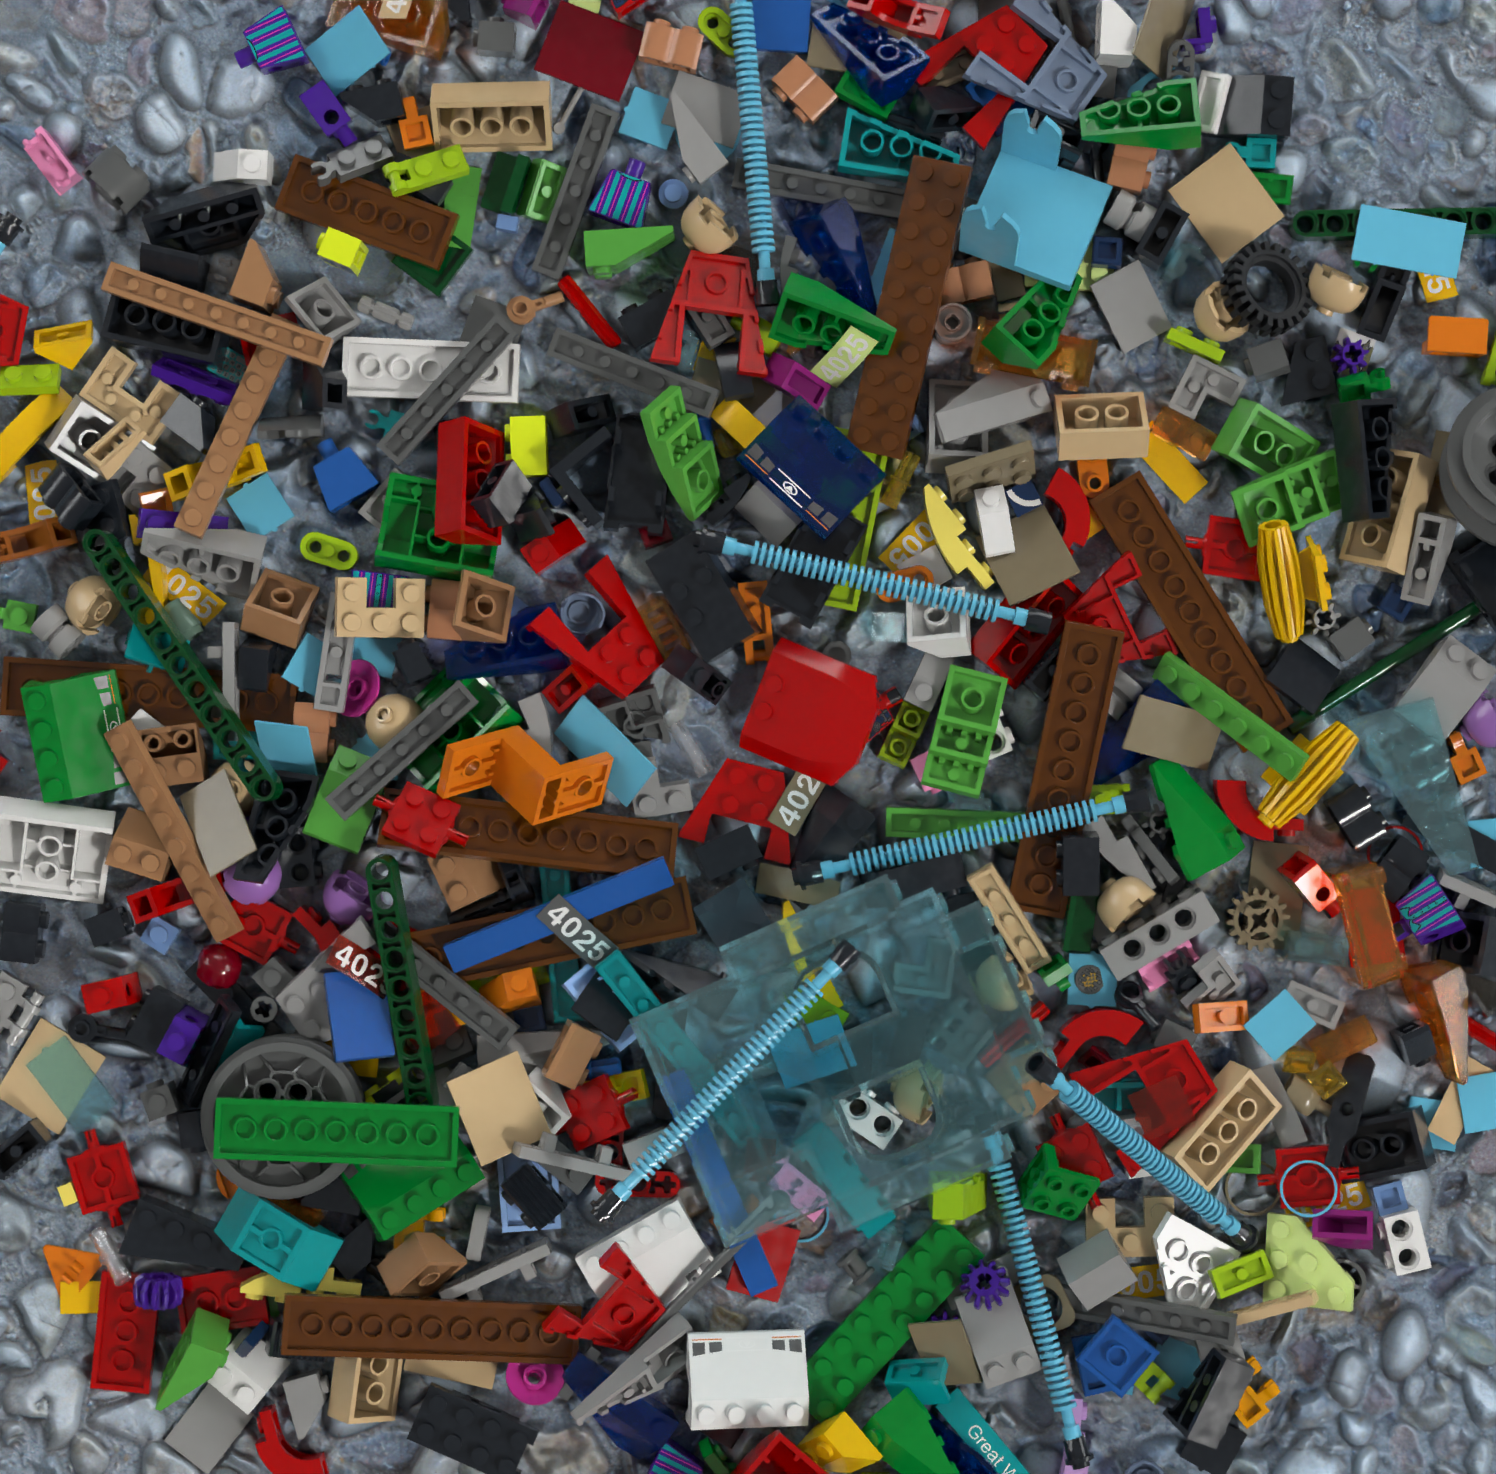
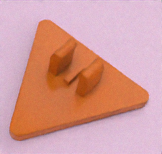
[43,1244,107,1297]

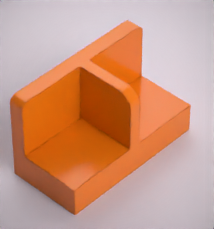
[1421,315,1489,358]

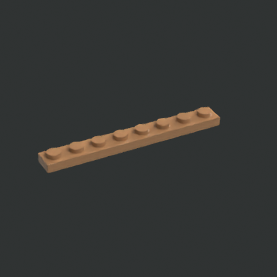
[101,261,334,368]
[173,313,300,540]
[103,720,244,943]

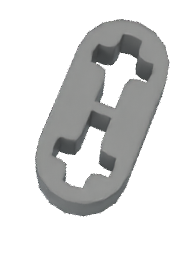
[466,1204,491,1262]

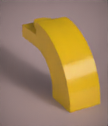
[163,443,268,502]

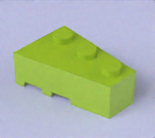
[928,1171,988,1225]

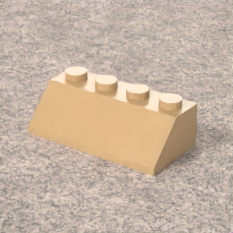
[430,81,553,153]
[1338,449,1439,576]
[1159,1060,1282,1192]
[327,1357,403,1424]

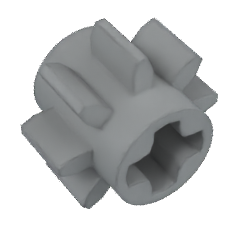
[1304,602,1342,637]

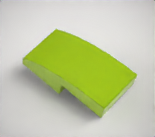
[877,701,930,770]

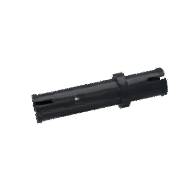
[447,881,536,924]

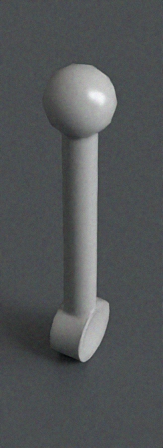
[553,87,585,134]

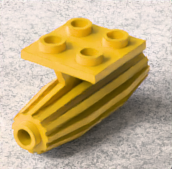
[1257,519,1332,643]
[1257,720,1359,829]

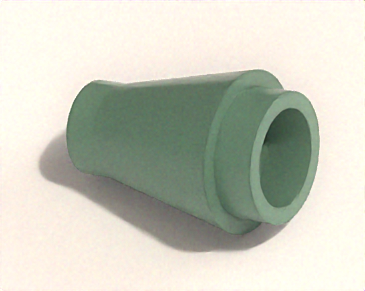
[164,598,204,641]

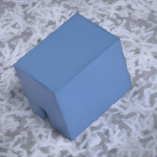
[496,213,520,234]

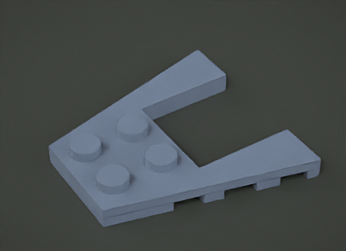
[962,0,1107,124]

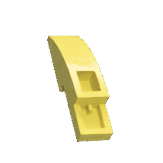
[923,483,995,591]
[240,1264,362,1303]

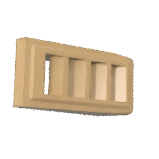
[83,416,146,481]

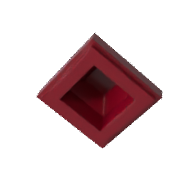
[1077,1045,1113,1068]

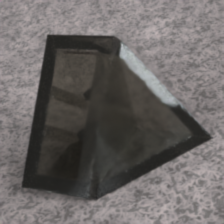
[1455,971,1496,1018]

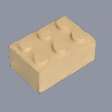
[1053,391,1150,461]

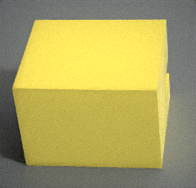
[57,1181,78,1207]

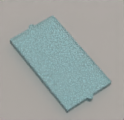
[26,1035,118,1134]

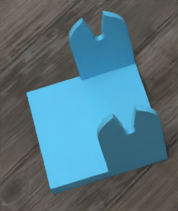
[959,108,1113,291]

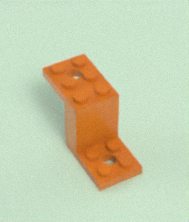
[436,725,614,826]

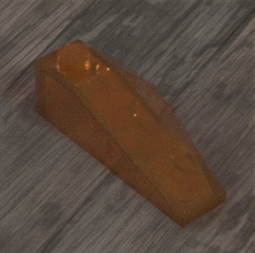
[325,0,450,61]
[1397,959,1468,1085]

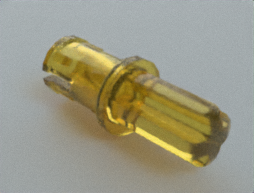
[879,451,920,510]

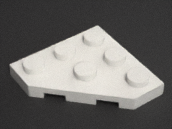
[1152,1211,1241,1309]

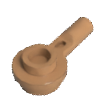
[506,291,565,325]

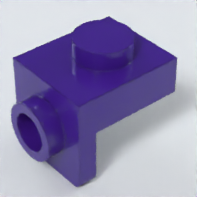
[1180,7,1217,55]

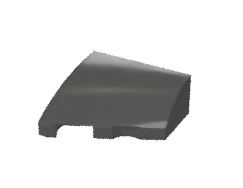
[257,414,325,440]
[598,683,671,743]

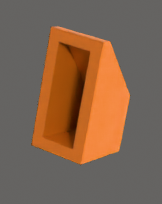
[479,967,542,1013]

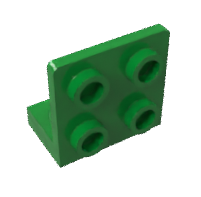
[1017,1143,1101,1221]

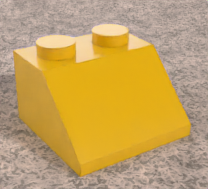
[797,1411,883,1473]

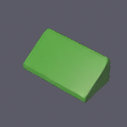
[517,158,567,224]

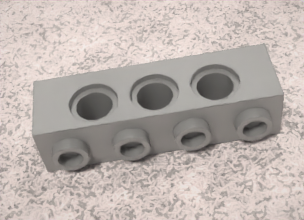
[1097,887,1220,981]

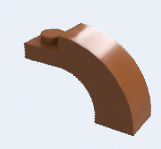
[0,517,78,565]

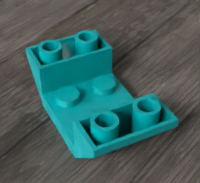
[214,1187,345,1292]

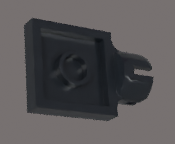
[75,479,132,572]

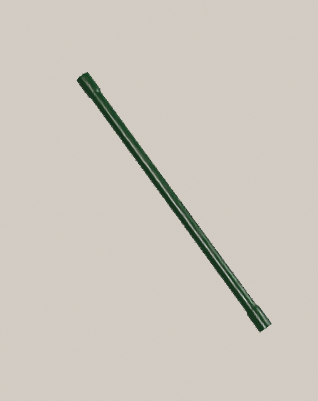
[1286,602,1481,735]

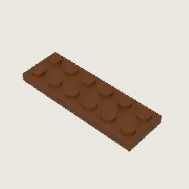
[274,154,460,271]

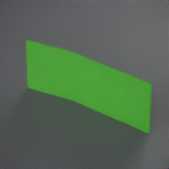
[443,166,482,249]

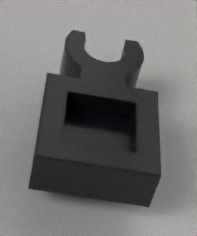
[1163,950,1201,995]

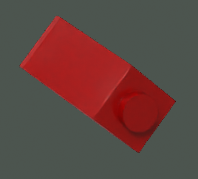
[520,518,587,576]
[541,664,599,715]

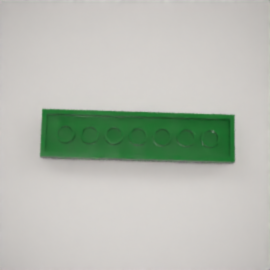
[213,1097,460,1167]
[806,1220,985,1423]

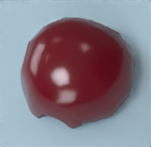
[196,943,242,989]

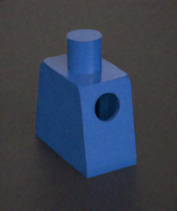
[313,438,381,513]

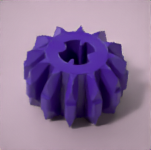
[960,1259,1011,1311]
[133,1271,184,1311]

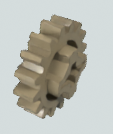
[1224,887,1290,952]

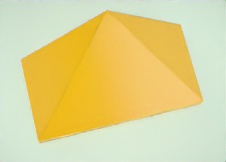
[33,320,93,370]

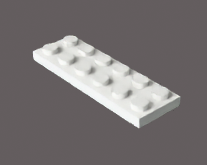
[342,336,521,404]

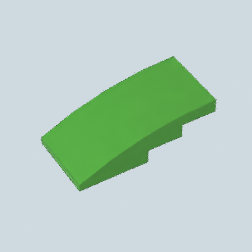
[640,385,724,521]
[1230,447,1341,548]
[920,664,1008,799]

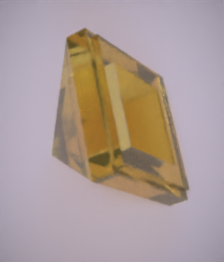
[712,428,744,459]
[1282,1046,1317,1074]
[1306,1060,1348,1101]

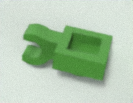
[0,599,39,634]

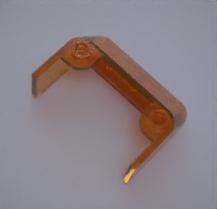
[968,316,1098,392]
[1323,860,1408,991]

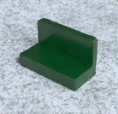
[480,152,532,216]
[1060,896,1099,953]

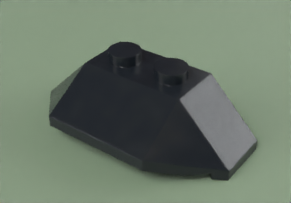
[142,181,265,256]

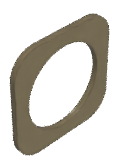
[1013,1273,1075,1338]

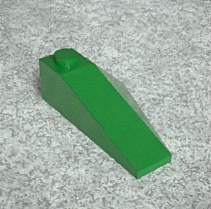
[1079,78,1202,150]
[768,272,897,356]
[981,273,1083,370]
[1149,758,1245,882]
[861,1387,960,1474]

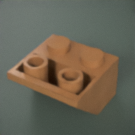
[137,722,210,786]

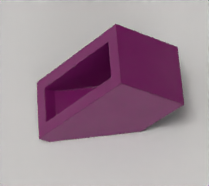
[501,0,550,31]
[759,352,831,412]
[1312,1208,1373,1250]

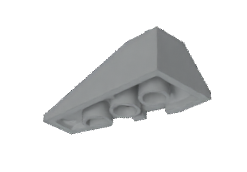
[933,364,1053,444]
[140,528,268,600]

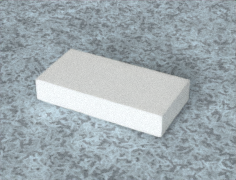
[1197,70,1232,135]

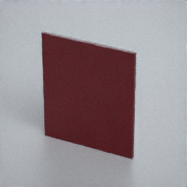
[534,0,644,102]

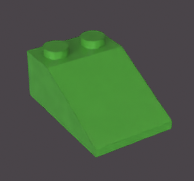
[583,225,675,280]
[1211,397,1321,477]
[302,744,391,855]
[155,1307,232,1411]

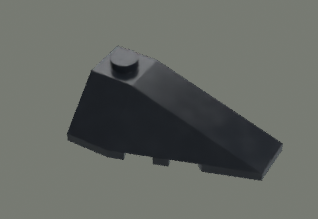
[233,770,321,884]
[789,784,876,911]

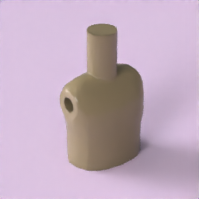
[1284,1073,1332,1117]

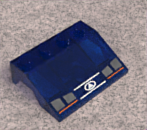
[736,395,887,540]

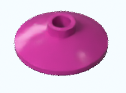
[341,659,380,717]
[506,1363,564,1405]

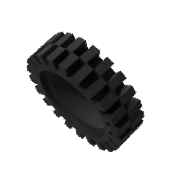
[1220,241,1313,337]

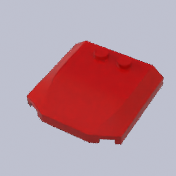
[739,637,880,786]

